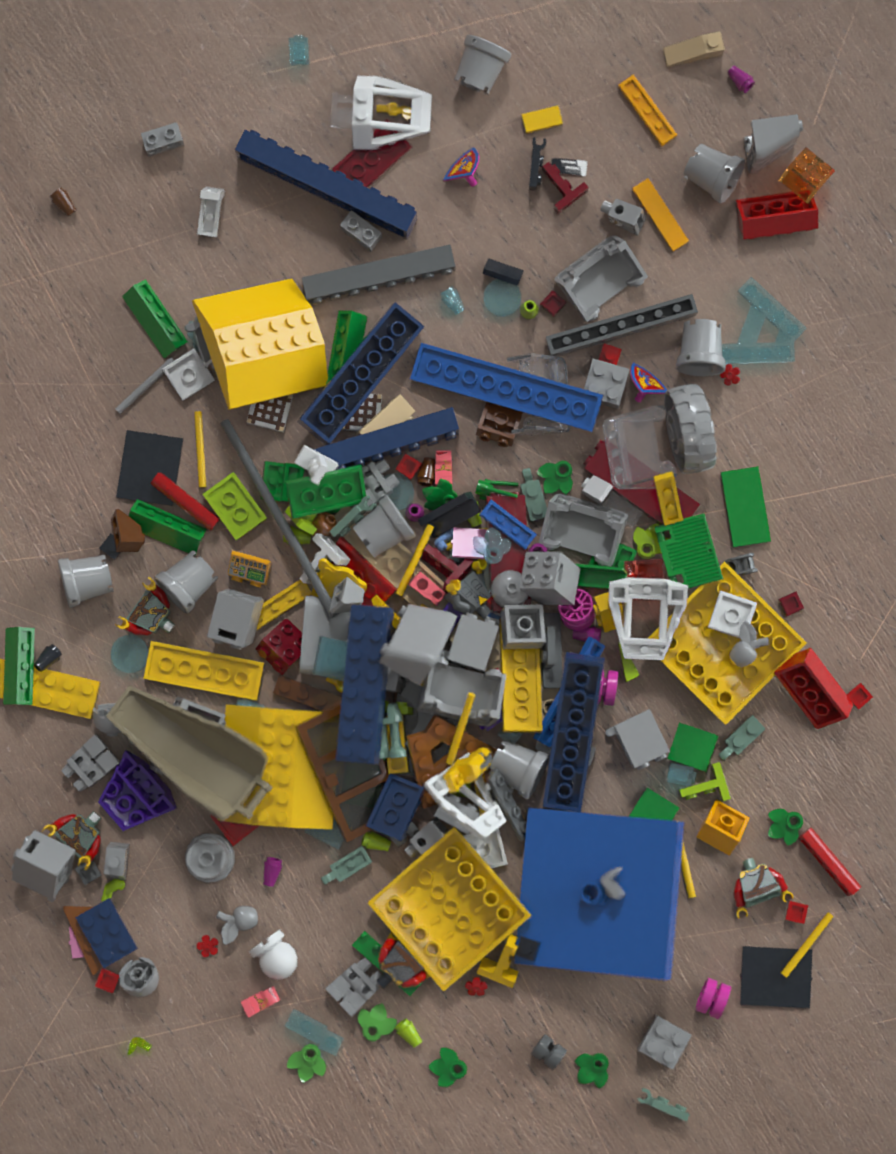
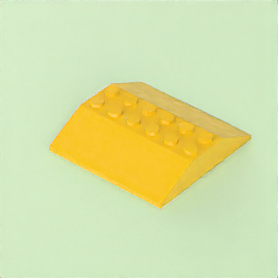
[192,278,328,410]
[647,561,807,725]
[218,704,340,829]
[367,827,531,991]

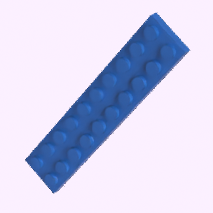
[410,343,603,433]

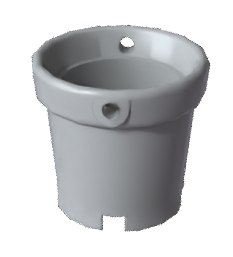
[454,35,512,95]
[684,144,745,204]
[676,319,726,376]
[353,495,416,558]
[154,551,218,614]
[58,554,114,608]
[488,740,549,799]
[185,833,235,883]

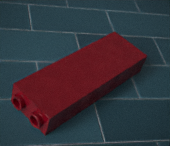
[583,438,700,531]
[485,492,531,613]

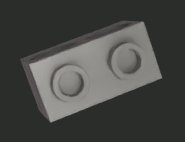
[141,122,184,156]
[340,210,382,252]

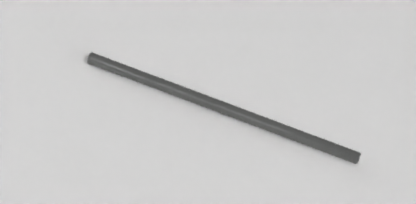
[220,419,339,618]

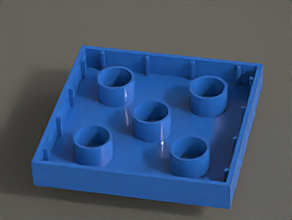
[514,808,684,980]

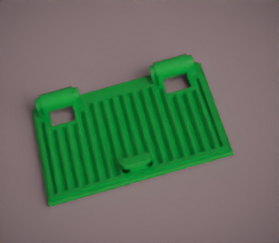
[654,513,723,589]

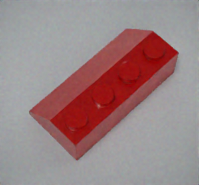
[736,189,819,239]
[774,647,853,729]

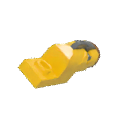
[443,746,493,793]

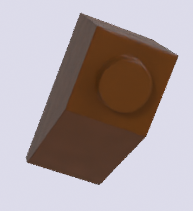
[111,509,145,552]

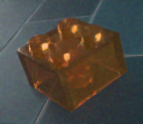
[779,147,835,204]

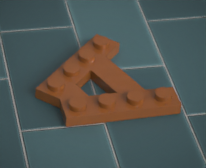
[406,714,497,809]

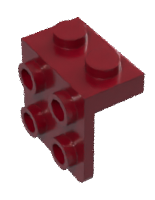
[255,619,302,676]

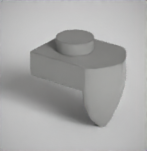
[600,867,626,899]

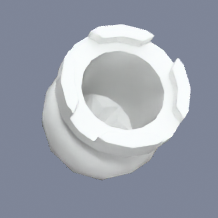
[249,929,297,980]

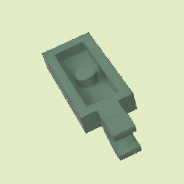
[520,468,547,522]
[329,496,377,537]
[718,715,765,760]
[321,846,372,884]
[637,1088,690,1122]

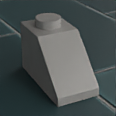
[329,577,364,613]

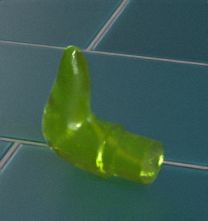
[127,1037,152,1055]

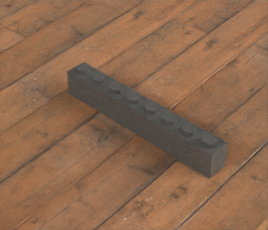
[302,244,456,304]
[545,294,698,359]

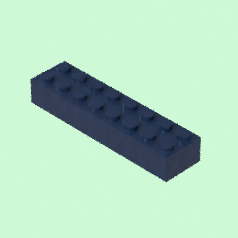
[297,302,425,445]
[313,407,459,470]
[336,604,394,765]
[543,652,605,812]

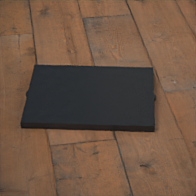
[116,430,183,506]
[740,946,813,1008]

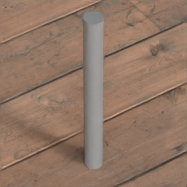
[115,357,174,414]

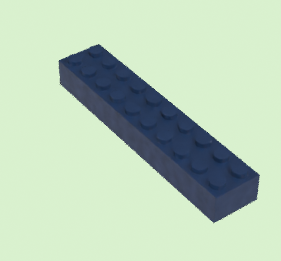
[235,130,417,240]

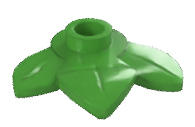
[358,1003,397,1041]
[287,1044,326,1082]

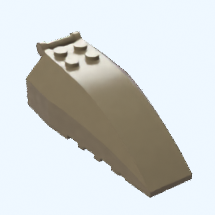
[106,685,273,821]

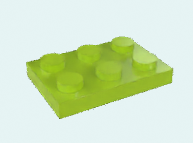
[203,472,267,541]

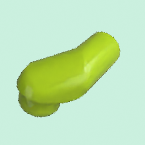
[101,879,125,901]

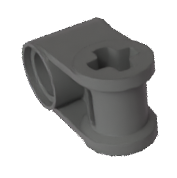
[720,553,758,575]

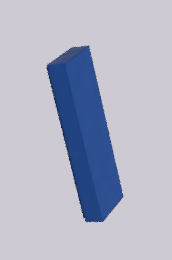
[479,500,537,550]

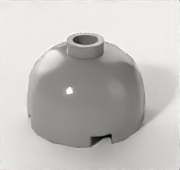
[491,570,528,607]
[93,703,121,737]
[119,957,159,998]

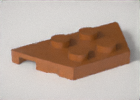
[63,906,102,975]

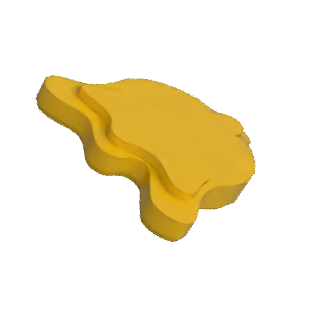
[312,558,367,598]

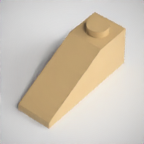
[663,32,724,67]
[355,394,415,436]

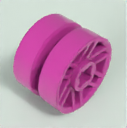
[558,589,595,631]
[598,669,618,706]
[695,977,731,1020]

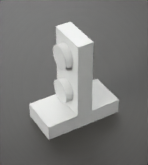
[197,187,225,237]
[295,445,338,484]
[300,533,351,584]

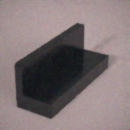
[418,491,481,538]

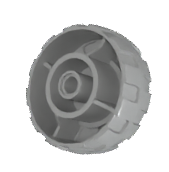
[664,384,717,474]

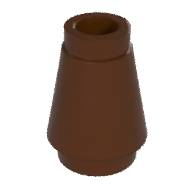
[50,187,77,216]
[416,457,435,487]

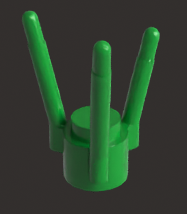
[475,479,519,500]

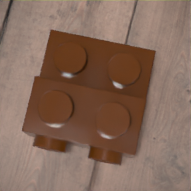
[476,402,523,448]

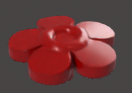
[720,364,740,386]
[196,935,218,957]
[465,978,488,996]

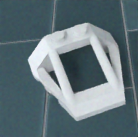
[352,76,432,150]
[609,578,688,660]
[424,752,506,839]

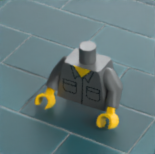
[444,559,492,619]

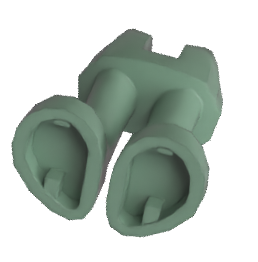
[380,703,407,759]

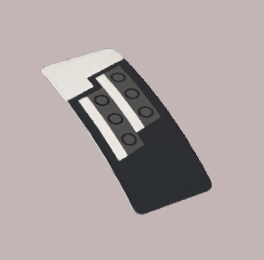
[551,158,587,176]

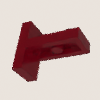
[542,162,589,215]
[421,544,474,594]

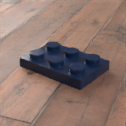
[366,773,426,842]
[75,898,138,968]

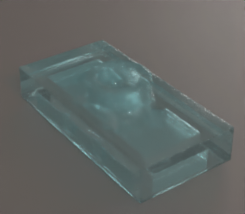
[285,1009,328,1044]

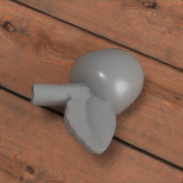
[730,621,769,667]
[216,906,258,945]

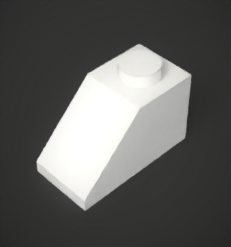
[581,475,613,505]

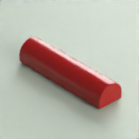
[150,472,220,531]
[798,827,862,896]

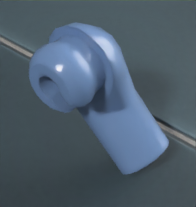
[434,528,453,551]

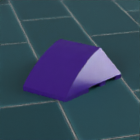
[98,750,177,831]

